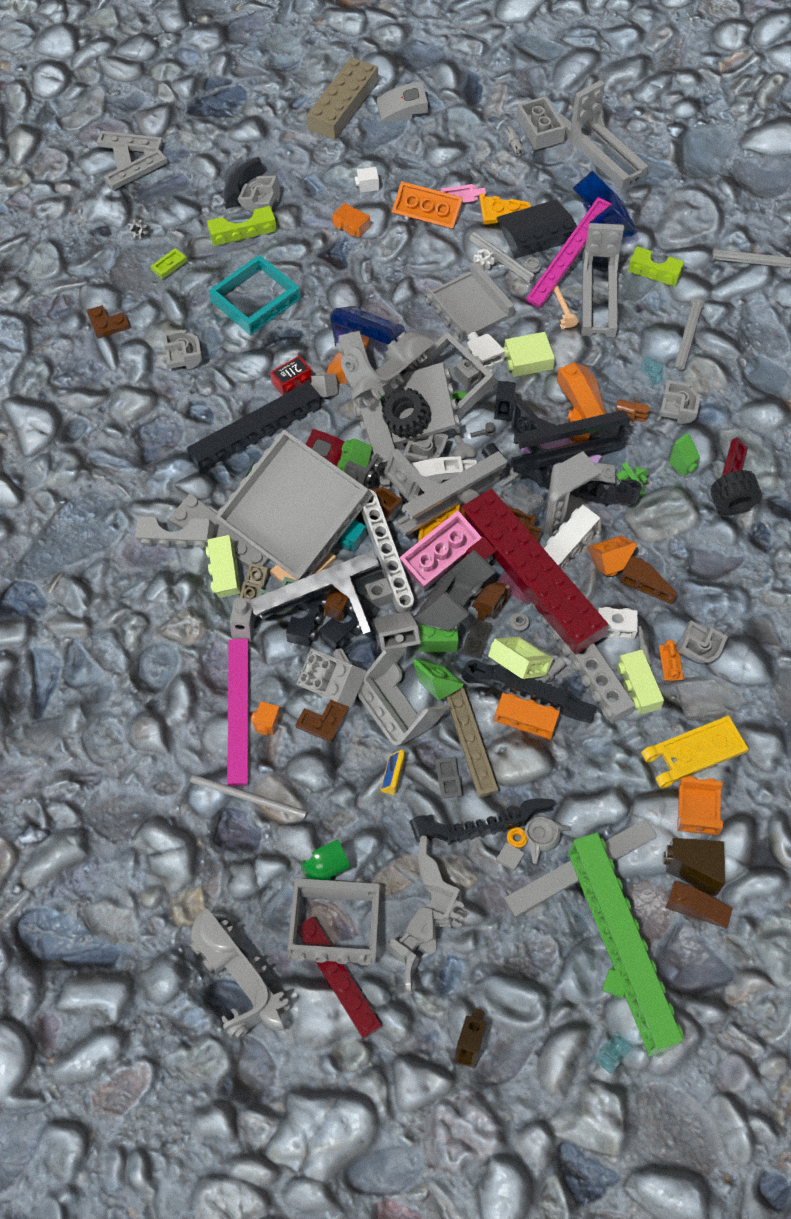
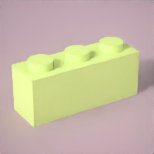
[206,535,241,598]
[617,650,664,715]

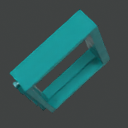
[209,254,301,336]

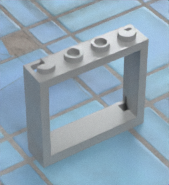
[404,332,497,418]
[288,878,380,965]

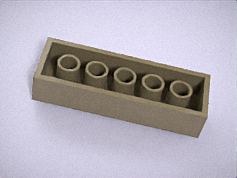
[306,57,379,140]

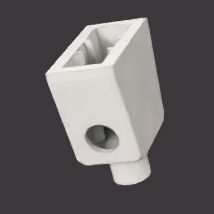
[466,332,505,369]

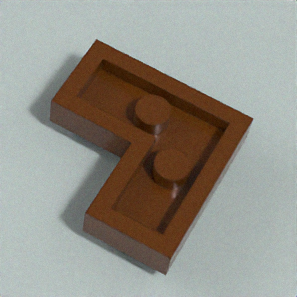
[87,305,130,339]
[295,699,349,743]

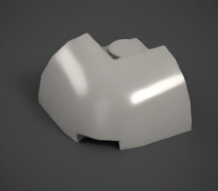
[238,175,280,213]
[163,330,201,370]
[660,380,700,424]
[403,433,449,463]
[676,621,728,663]

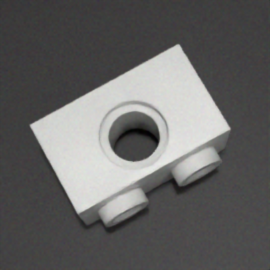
[598,607,637,640]

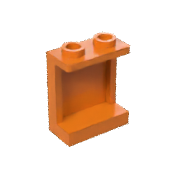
[677,776,723,836]

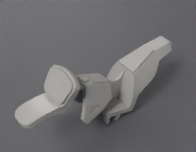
[388,836,466,994]

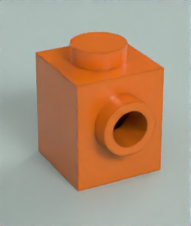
[251,701,281,735]

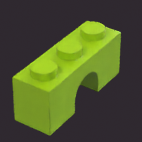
[628,246,684,287]

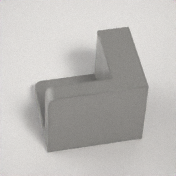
[311,373,338,397]

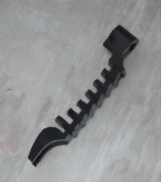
[513,466,642,505]
[461,660,597,723]
[409,798,555,846]

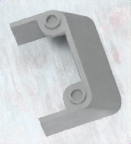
[544,451,601,537]
[357,647,449,746]

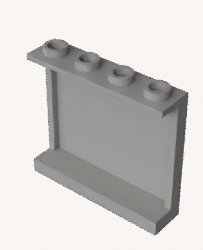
[424,262,514,342]
[383,362,461,450]

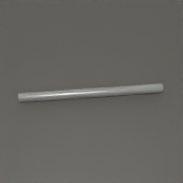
[190,775,307,819]

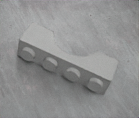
[135,516,215,548]

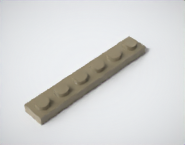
[445,687,498,798]

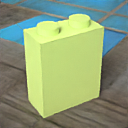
[502,332,555,377]

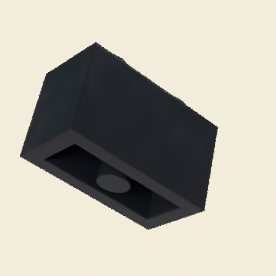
[494,381,516,421]

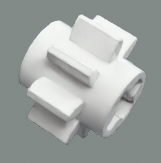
[473,249,494,270]

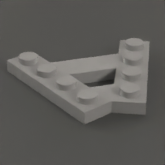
[97,131,168,190]

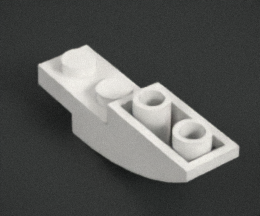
[411,456,477,483]

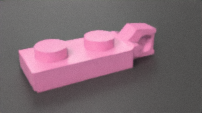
[440,184,486,203]

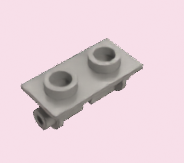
[592,462,615,483]

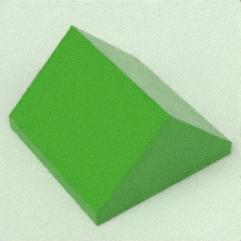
[413,658,464,701]

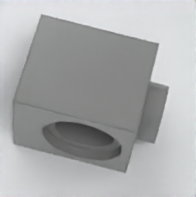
[363,578,393,608]

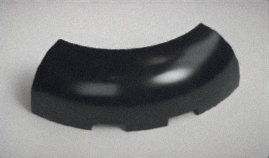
[223,157,262,209]

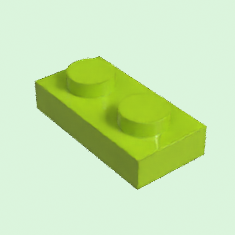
[150,248,187,279]

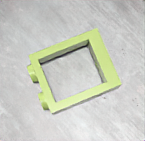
[488,637,553,679]

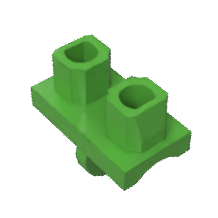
[616,462,649,496]

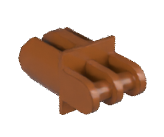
[615,399,650,424]

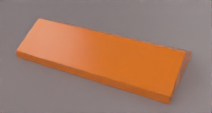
[392,181,463,229]

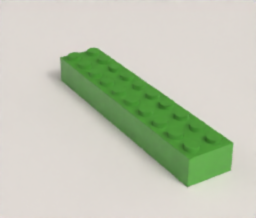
[568,832,683,1058]

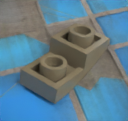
[240,563,269,599]

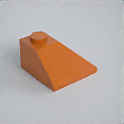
[587,535,637,576]

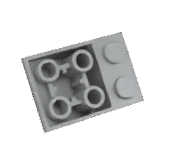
[296,648,366,708]

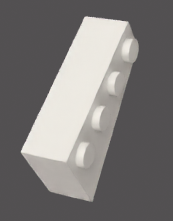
[544,505,602,570]

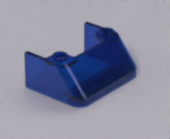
[573,170,638,238]
[330,306,406,346]

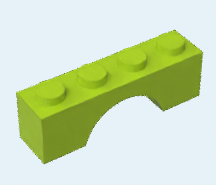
[207,206,276,246]

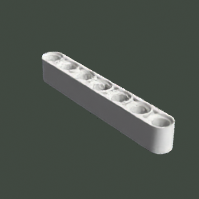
[361,489,414,613]

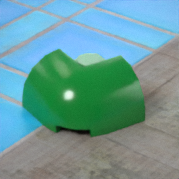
[301,839,350,881]

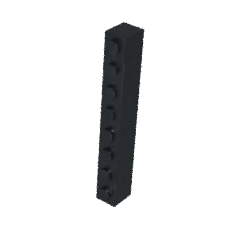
[187,382,321,472]

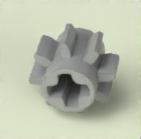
[128,218,149,239]

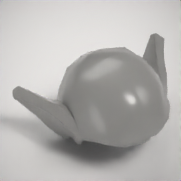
[524,816,571,864]

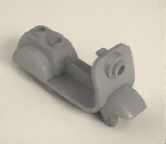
[341,331,435,407]
[190,907,290,1038]

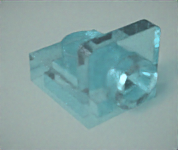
[594,1032,633,1074]

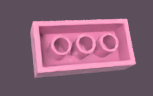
[399,511,482,591]

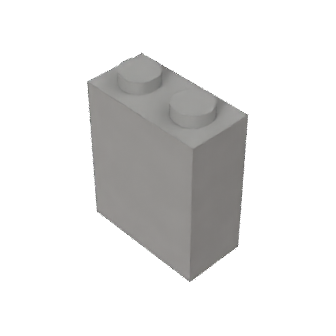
[372,611,420,652]

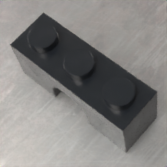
[319,593,376,651]
[286,594,327,647]

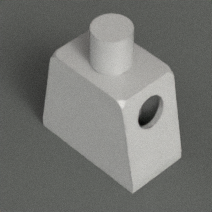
[230,598,256,642]

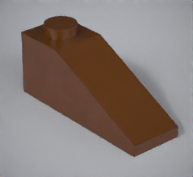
[620,556,677,605]
[665,881,733,929]

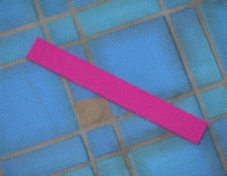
[526,198,612,308]
[227,638,249,786]

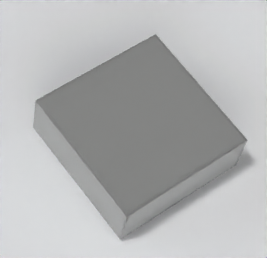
[496,842,524,872]

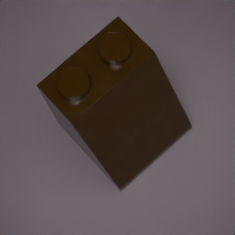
[662,838,725,896]

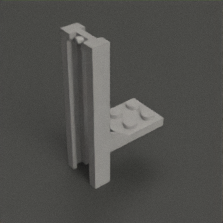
[558,80,648,189]
[581,223,624,338]
[384,449,508,536]

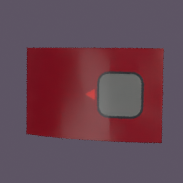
[305,429,345,467]

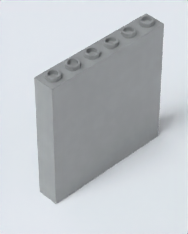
[215,430,373,580]

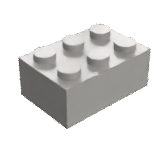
[516,96,566,150]

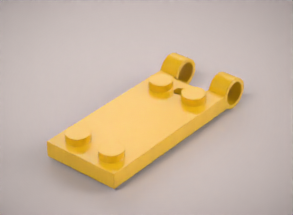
[641,715,749,789]

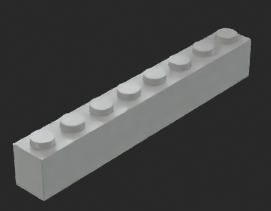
[336,331,395,470]

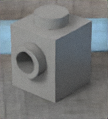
[455,358,482,389]

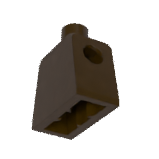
[453,1009,487,1069]

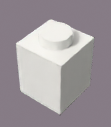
[354,167,379,193]

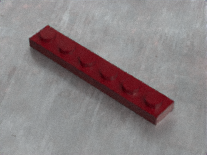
[297,917,382,1039]

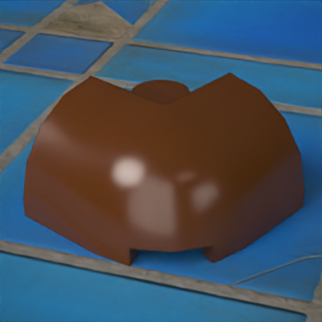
[356,487,402,525]
[471,582,510,623]

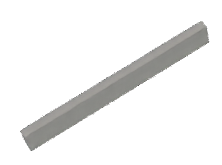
[504,819,657,918]

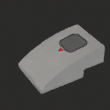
[377,81,428,123]

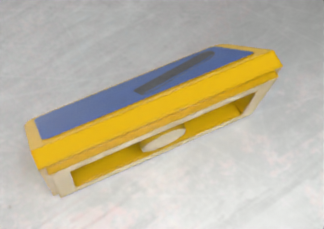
[380,750,404,795]

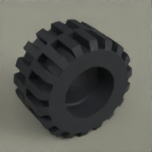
[382,388,431,439]
[710,470,762,515]

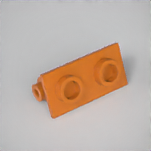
[659,640,684,681]

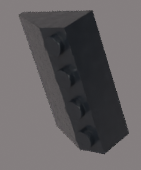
[496,199,577,259]

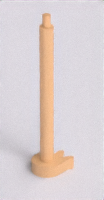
[554,285,578,329]

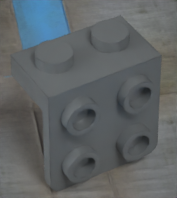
[344,453,380,489]

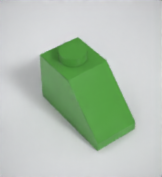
[669,433,700,477]

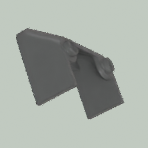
[414,550,496,631]

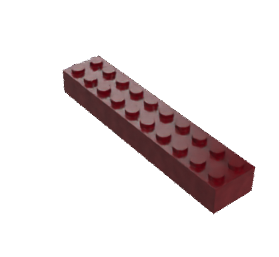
[461,488,609,655]

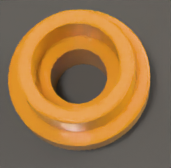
[507,828,527,848]

